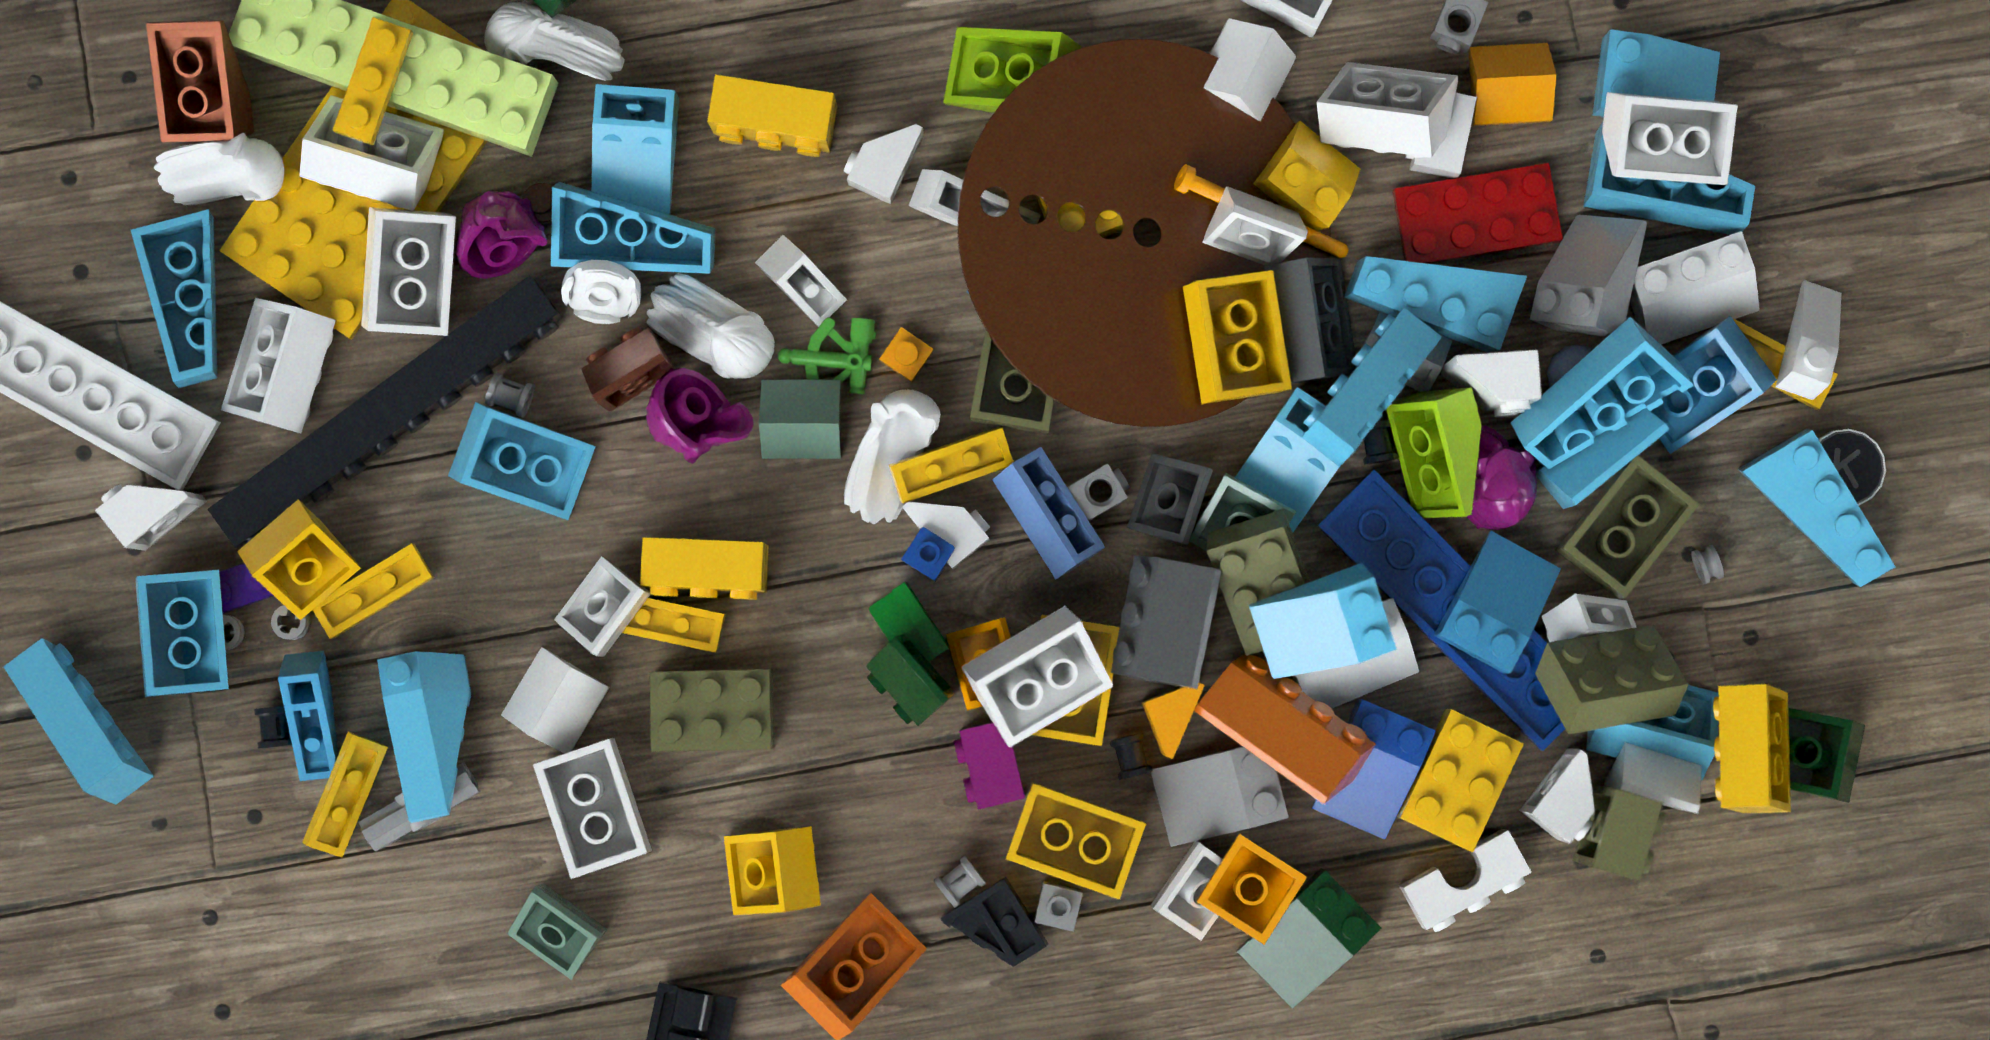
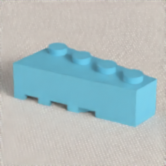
[1583,122,1755,235]
[551,182,715,274]
[131,209,218,388]
[1344,256,1527,353]
[1302,308,1442,467]
[1511,317,1694,469]
[1738,428,1895,587]
[3,638,154,805]

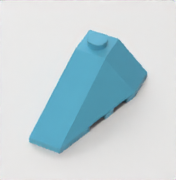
[377,651,471,823]

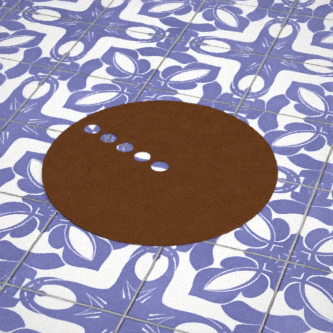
[957,39,1331,427]

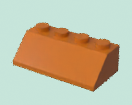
[1194,654,1376,804]

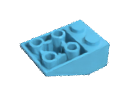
[592,84,679,215]
[1235,387,1339,533]

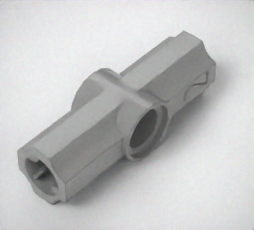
[358,762,481,851]

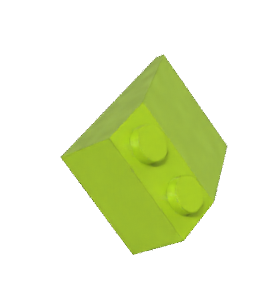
[943,27,1081,113]
[1386,387,1481,518]

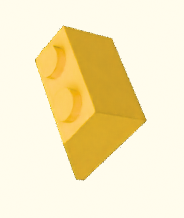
[1254,121,1361,231]
[237,499,361,620]
[724,826,821,915]

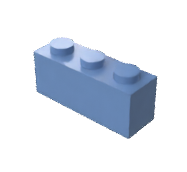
[992,447,1105,579]

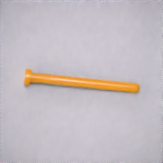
[1174,164,1349,258]

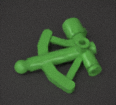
[778,318,876,394]

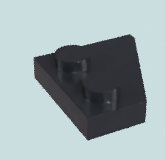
[940,877,1049,967]

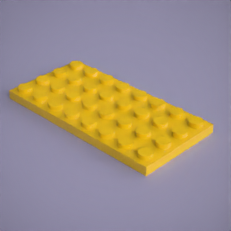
[219,0,487,340]

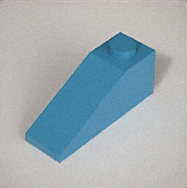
[278,651,338,781]

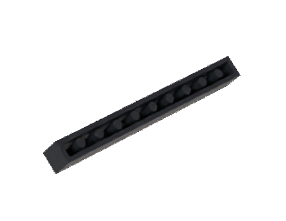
[207,275,563,549]

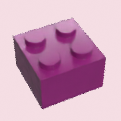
[953,722,1025,810]

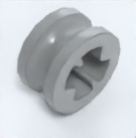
[1691,545,1724,584]
[271,605,311,640]
[223,615,245,650]

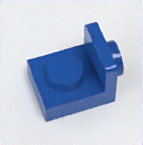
[901,527,955,582]

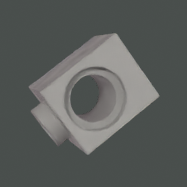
[1429,0,1488,54]
[1067,464,1130,521]
[1034,881,1083,932]

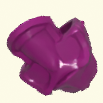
[455,191,547,279]
[646,368,754,464]
[1466,426,1537,530]

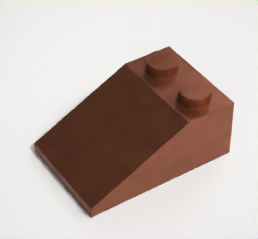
[146,20,254,142]
[581,327,675,412]

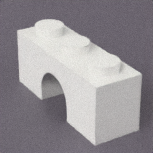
[1399,829,1532,932]

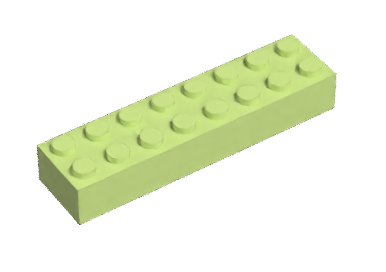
[229,0,559,157]

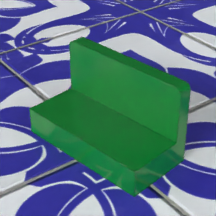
[869,582,950,662]

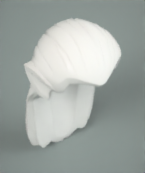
[484,0,625,81]
[154,133,284,205]
[646,273,775,379]
[844,389,941,524]

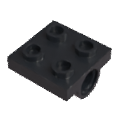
[646,981,738,1040]

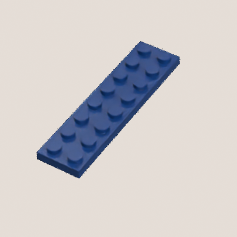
[1317,470,1565,751]

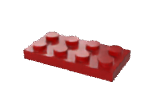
[1392,163,1563,264]

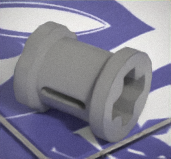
[485,372,535,418]
[934,855,986,908]

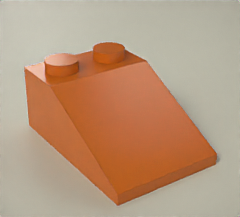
[781,893,927,1040]

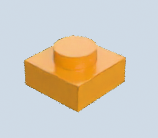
[879,327,934,382]

